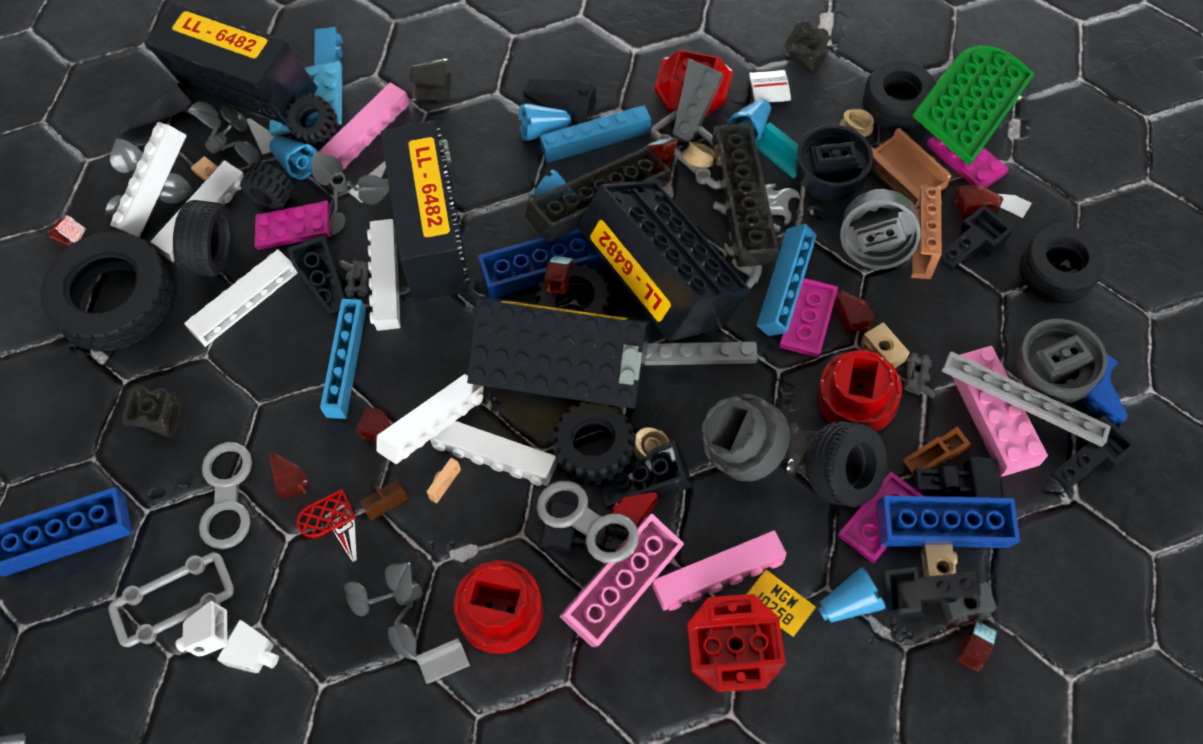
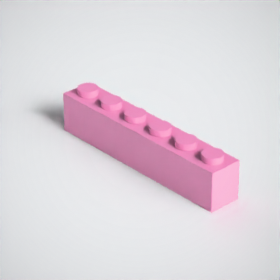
[319,83,409,170]
[653,530,787,611]

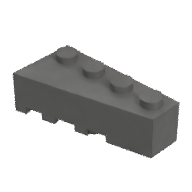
[673,58,723,145]

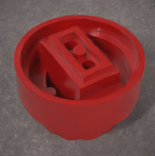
[817,350,902,432]
[454,560,544,654]

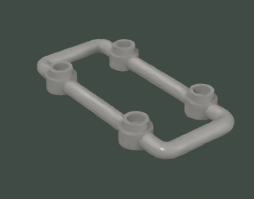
[651,110,745,189]
[108,553,234,647]

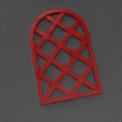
[296,489,356,538]

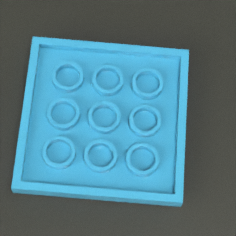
[269,61,342,136]

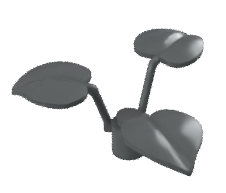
[188,101,261,166]
[106,138,194,225]
[312,152,390,238]
[344,562,422,660]

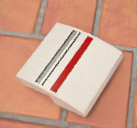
[749,70,791,102]

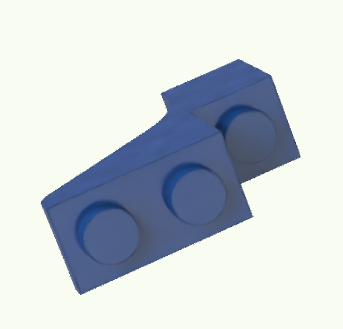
[1082,354,1128,428]

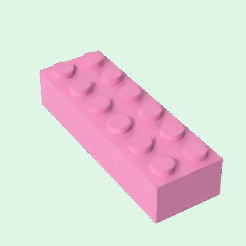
[952,346,1048,477]
[559,513,684,647]

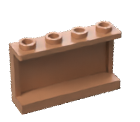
[871,128,951,208]
[911,186,942,279]

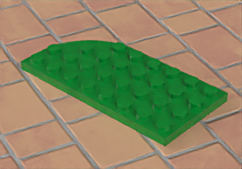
[912,45,1035,165]

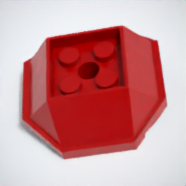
[655,50,733,117]
[687,594,785,692]

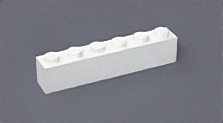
[110,122,187,237]
[151,161,244,262]
[367,219,401,331]
[184,250,297,347]
[377,374,483,464]
[430,421,557,486]

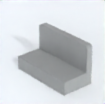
[415,639,470,684]

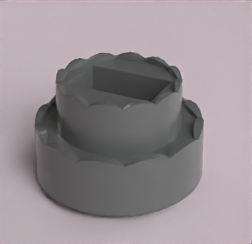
[840,189,921,269]
[1016,319,1107,403]
[702,394,790,481]

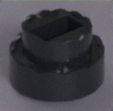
[795,125,873,203]

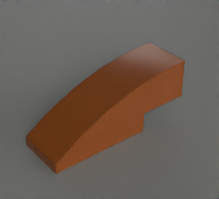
[903,427,971,476]

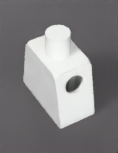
[176,601,228,656]
[217,620,279,673]

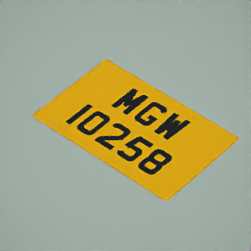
[747,570,816,637]

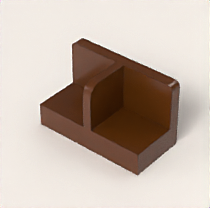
[360,480,408,521]

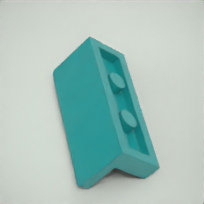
[754,122,799,178]

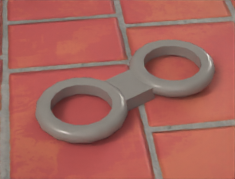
[199,442,252,549]
[537,481,639,563]

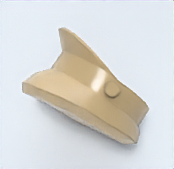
[840,109,874,137]
[682,142,715,168]
[634,427,670,461]

